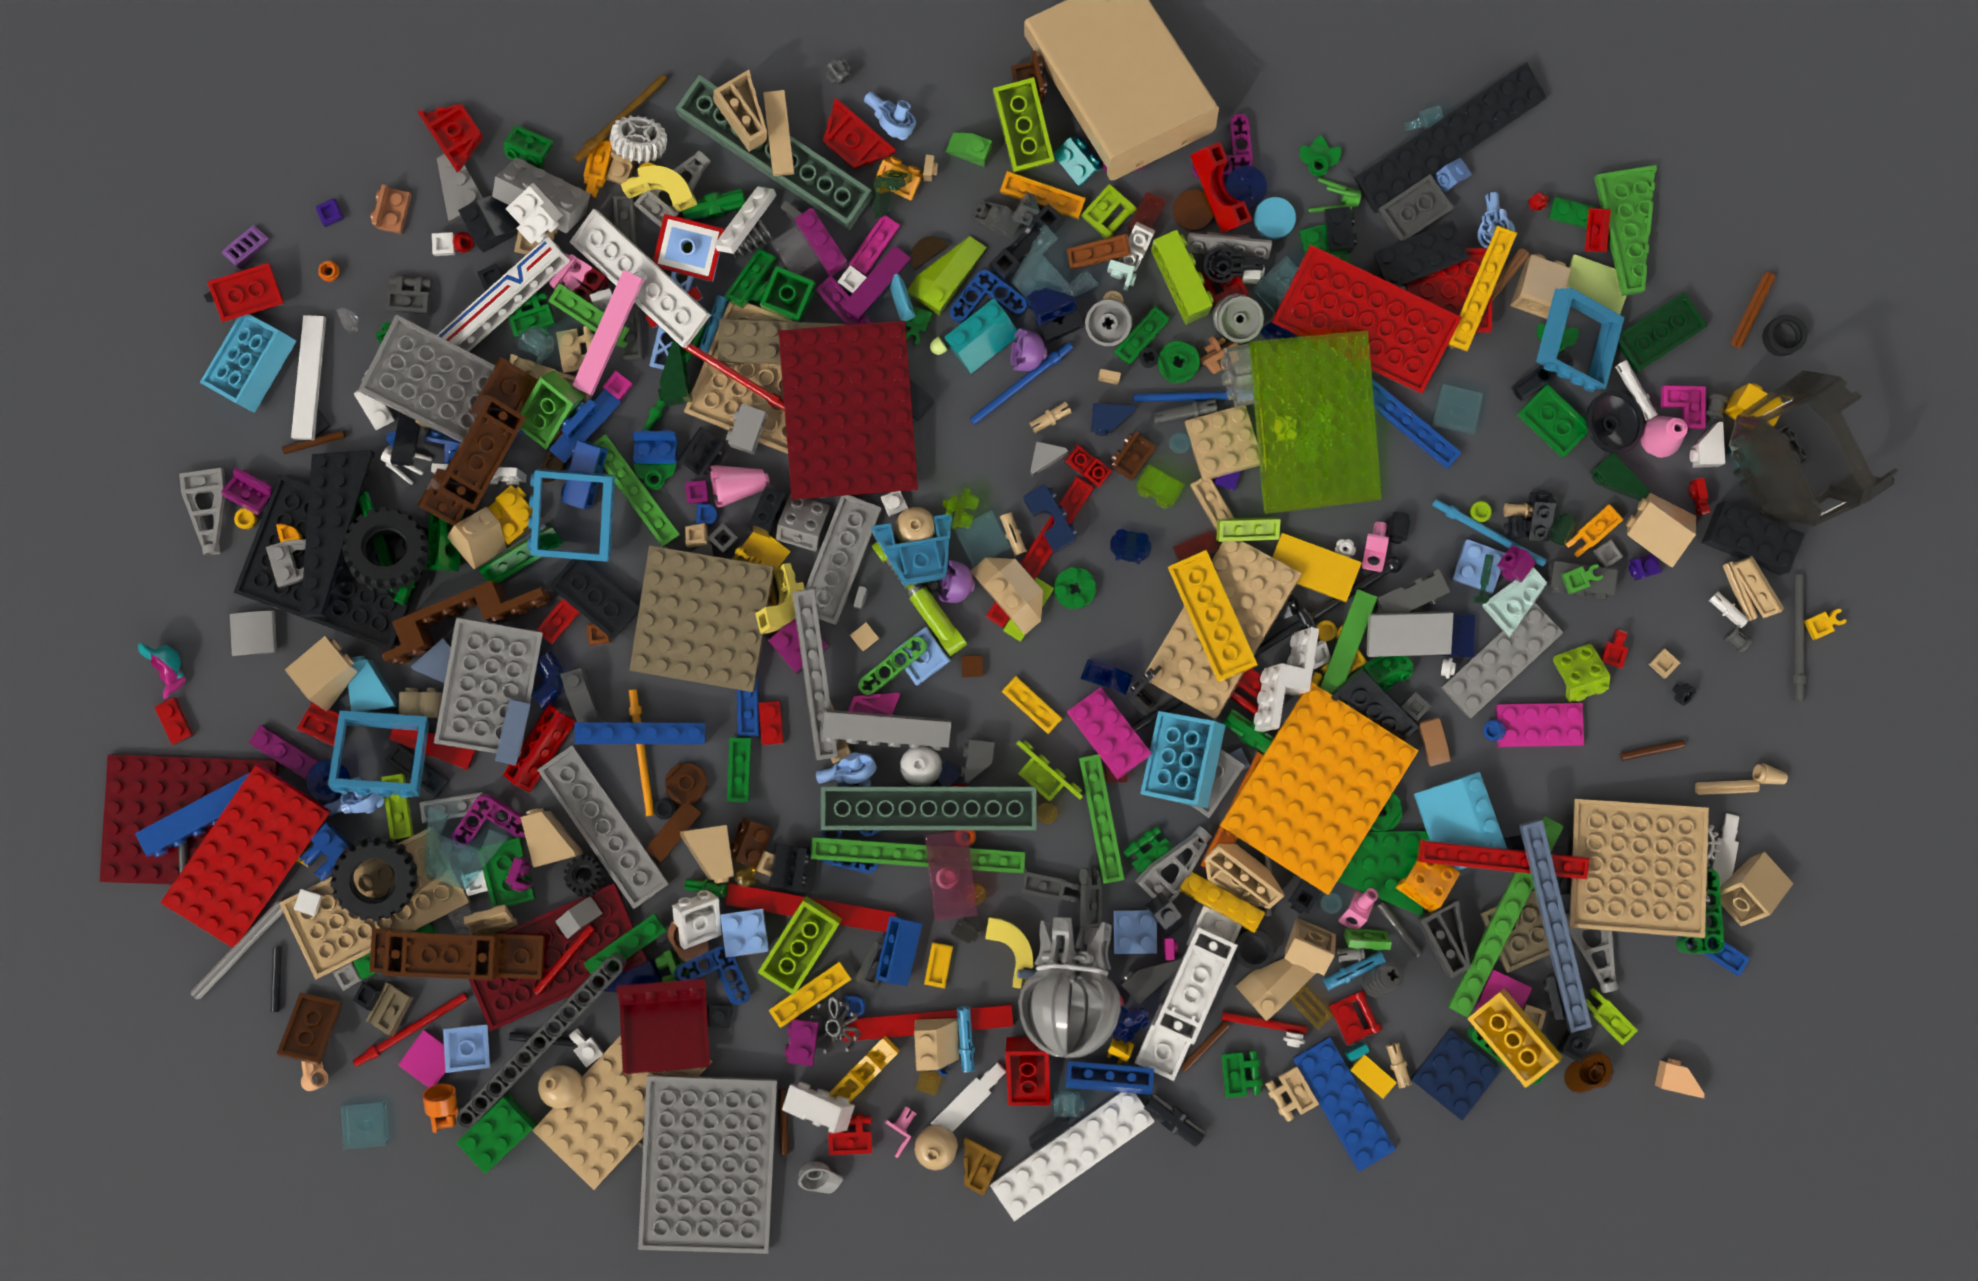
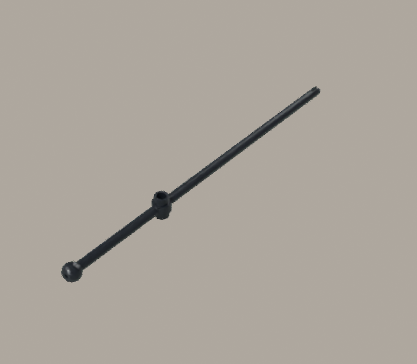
[1131,557,1402,732]

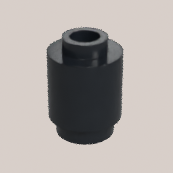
[1386,511,1411,544]

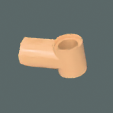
[301,1061,328,1091]

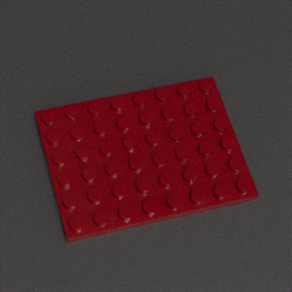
[778,321,918,500]
[99,755,279,885]

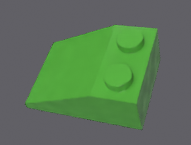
[520,370,586,450]

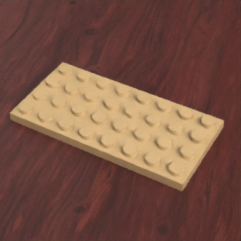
[1142,541,1302,720]
[279,826,471,980]
[532,1035,713,1190]

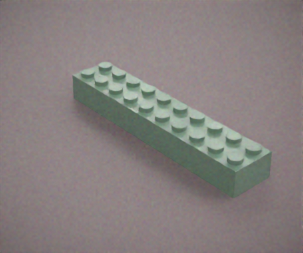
[675,75,873,231]
[821,787,1036,830]

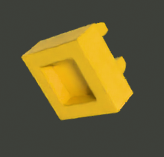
[1107,1034,1134,1064]

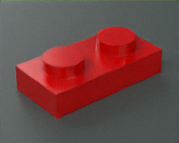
[1585,208,1611,252]
[536,599,580,644]
[154,698,194,745]
[759,701,784,745]

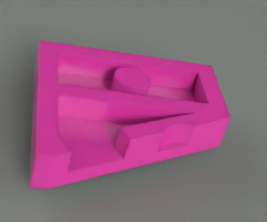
[848,692,901,715]

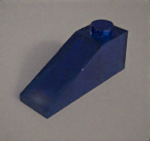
[600,959,663,992]

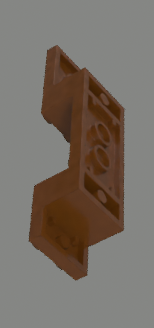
[417,358,538,526]
[382,580,553,665]
[369,928,545,980]

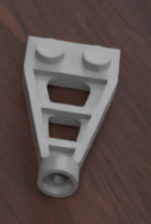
[634,150,711,228]
[179,468,226,556]
[266,539,306,588]
[1135,826,1212,902]
[1565,911,1619,993]

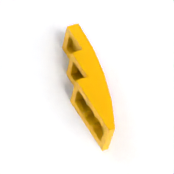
[829,1036,900,1103]

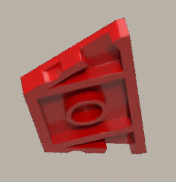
[823,98,896,170]
[417,104,484,172]

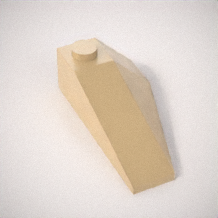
[1235,958,1316,1021]

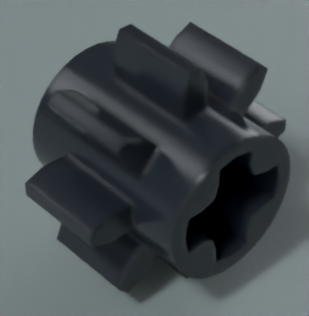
[1504,516,1532,539]

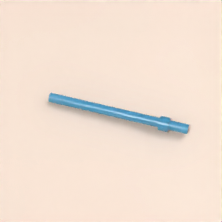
[1432,498,1547,567]

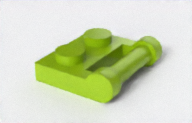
[1081,184,1137,239]

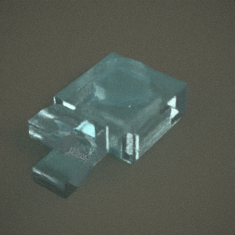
[1404,105,1443,131]

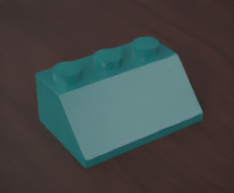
[945,298,1018,374]

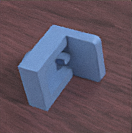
[1434,158,1472,193]

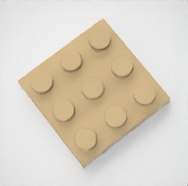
[1184,404,1263,481]

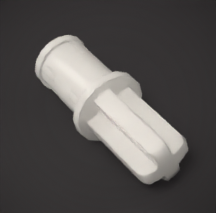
[1708,591,1748,628]

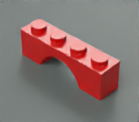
[1190,142,1252,233]

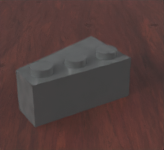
[1375,569,1451,613]
[1416,899,1471,978]

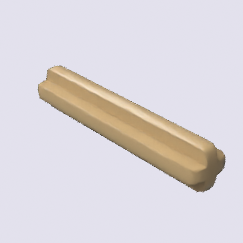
[1723,561,1758,621]
[1695,780,1760,795]

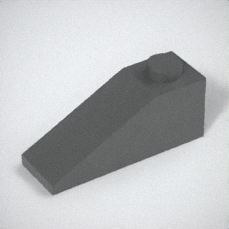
[560,668,601,722]
[1121,956,1183,1004]

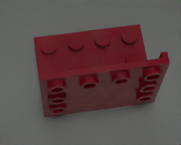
[616,979,710,1075]

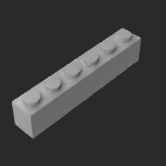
[820,709,951,750]

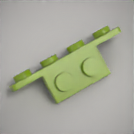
[1016,740,1083,801]

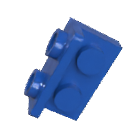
[633,430,678,464]

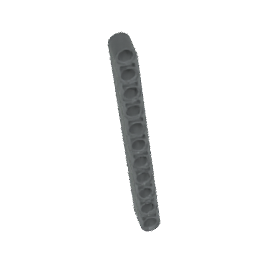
[456,952,626,1129]

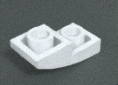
[1118,222,1155,272]

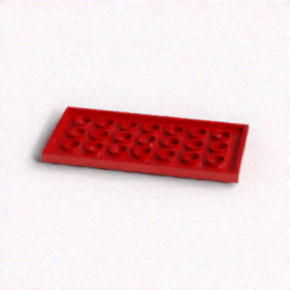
[1271,245,1462,394]
[160,764,331,948]

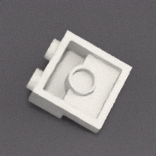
[506,183,563,244]
[672,890,722,949]

